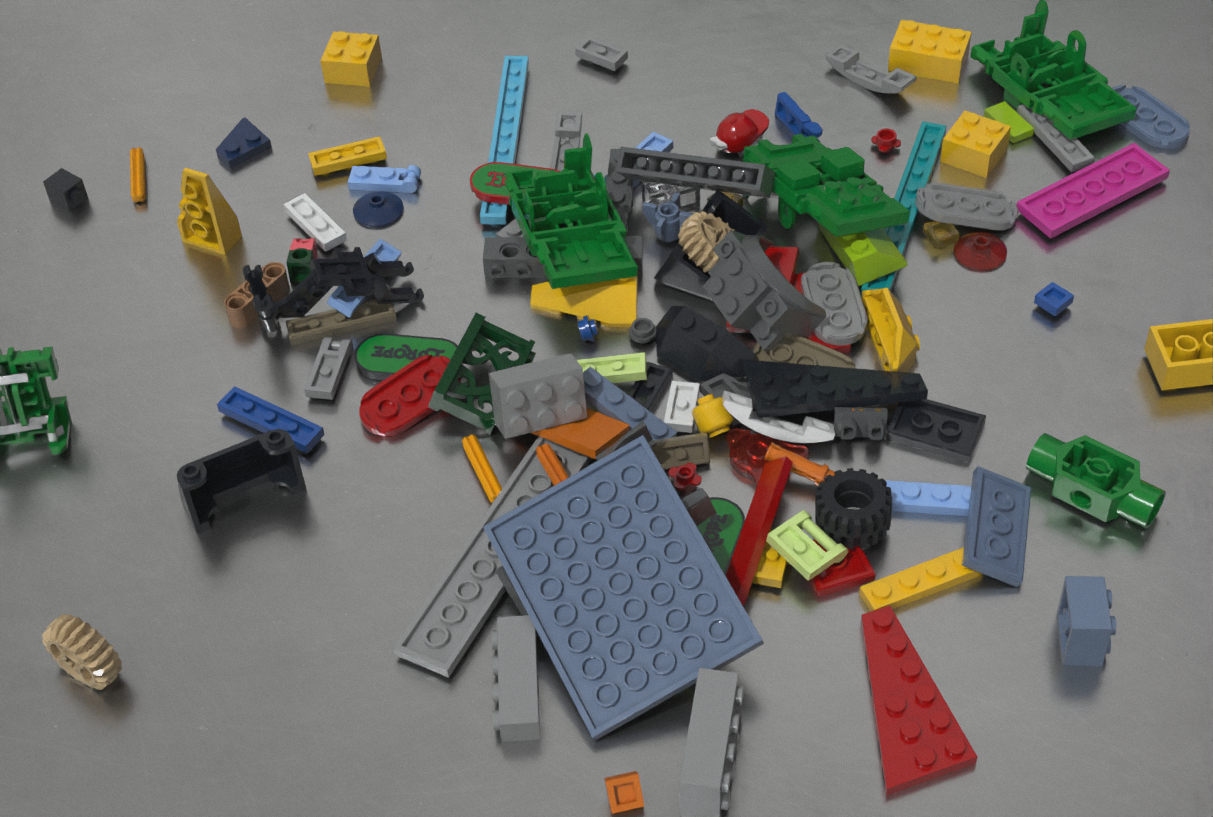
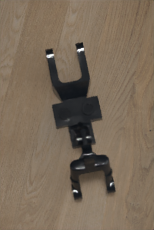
[242,247,424,334]

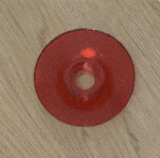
[953,232,1007,271]

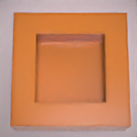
[604,771,644,814]

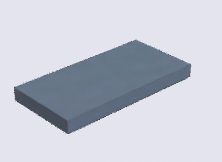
[962,466,1031,587]

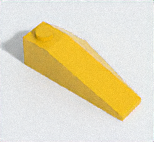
[530,273,638,327]

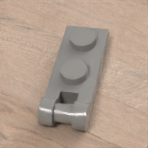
[304,337,353,400]

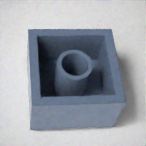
[1057,576,1116,666]

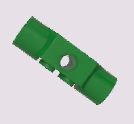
[1026,433,1166,529]

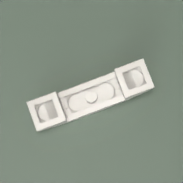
[722,390,835,443]

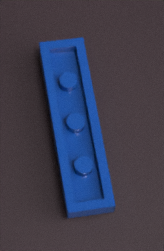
[217,386,325,454]

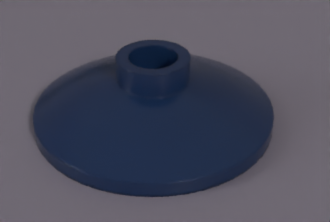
[353,191,404,228]

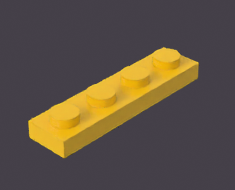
[859,547,983,612]

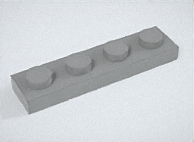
[1017,104,1095,172]

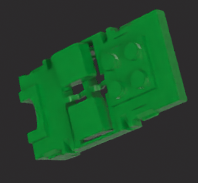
[970,0,1137,140]
[505,133,638,289]
[742,134,911,238]

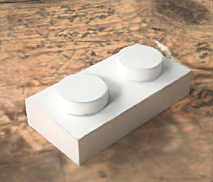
[664,381,700,433]

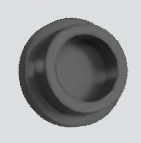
[629,318,656,343]

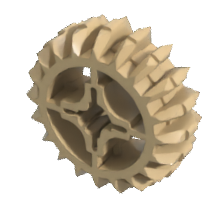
[678,211,735,273]
[42,614,122,690]

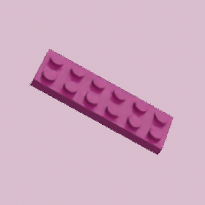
[1016,143,1170,239]

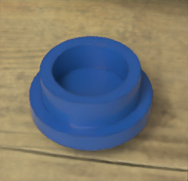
[578,315,599,342]

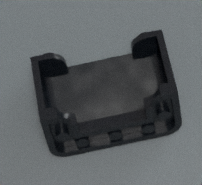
[654,189,768,301]
[177,429,307,534]

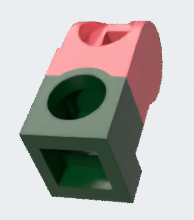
[286,238,317,283]

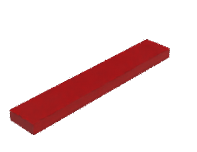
[726,456,793,607]

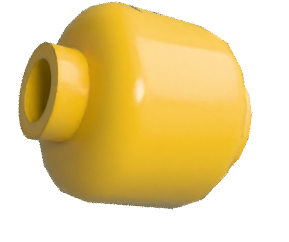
[692,393,734,438]

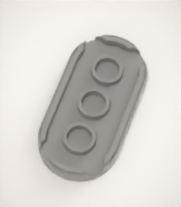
[915,183,1019,230]
[801,262,867,346]

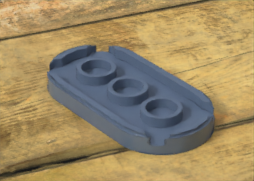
[1112,85,1190,149]

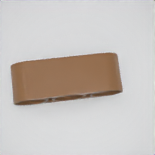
[224,262,290,328]

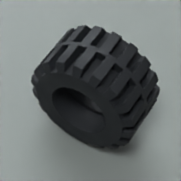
[815,468,892,549]

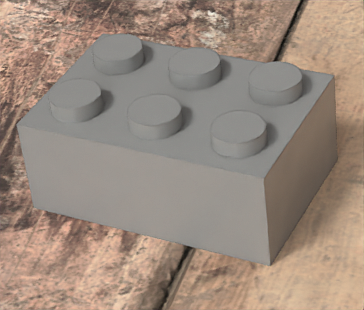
[489,353,587,439]

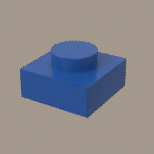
[1034,282,1074,316]

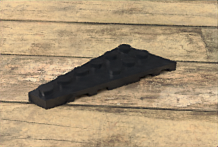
[741,359,928,418]

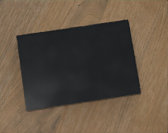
[885,399,986,463]

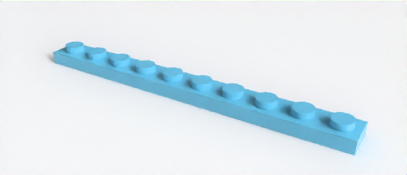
[480,56,529,225]

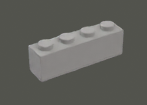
[492,615,541,742]

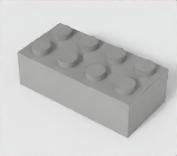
[679,668,744,817]

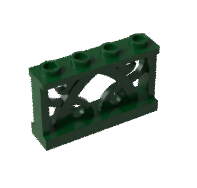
[428,313,536,435]

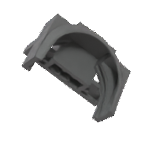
[703,230,827,352]

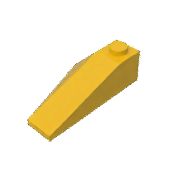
[177,168,242,255]

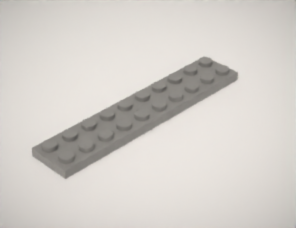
[393,436,593,678]

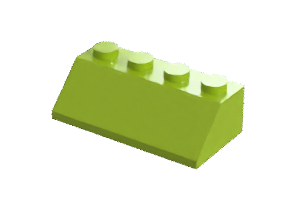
[817,222,908,286]

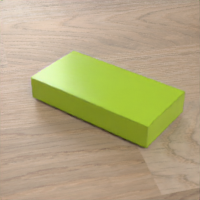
[984,101,1035,143]

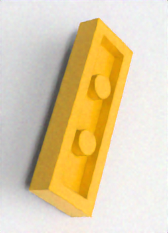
[308,136,387,176]

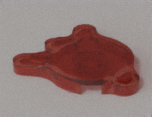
[726,428,809,490]

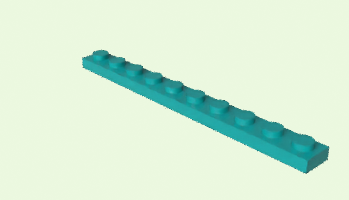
[861,121,947,297]

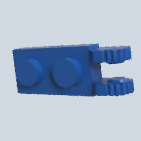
[775,92,823,142]

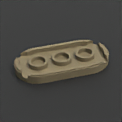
[753,333,856,368]

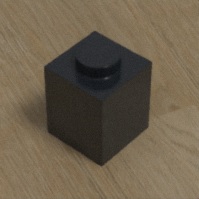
[43,168,88,212]

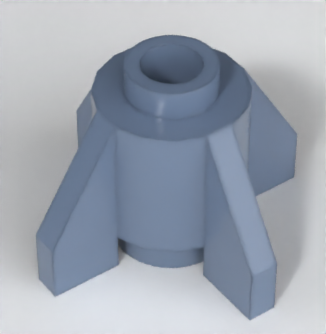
[643,192,693,242]

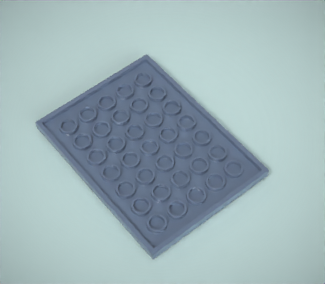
[483,435,764,740]

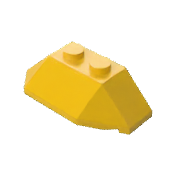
[862,288,920,372]

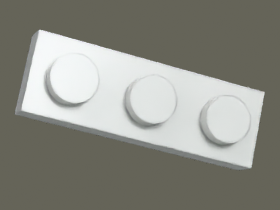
[283,193,347,252]

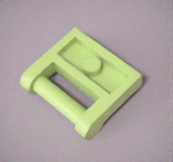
[766,510,848,581]

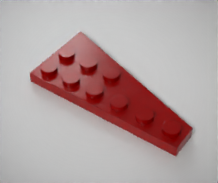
[861,605,977,796]

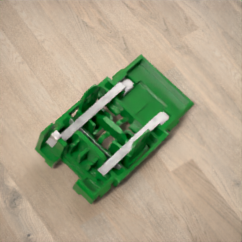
[0,346,72,455]

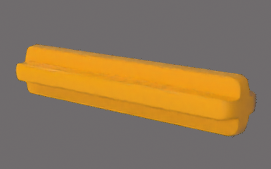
[130,147,146,203]
[462,434,502,503]

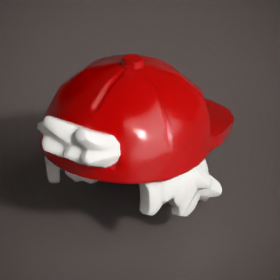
[710,109,770,157]

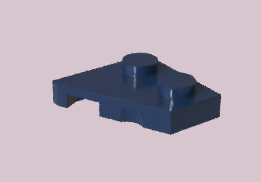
[216,117,272,169]

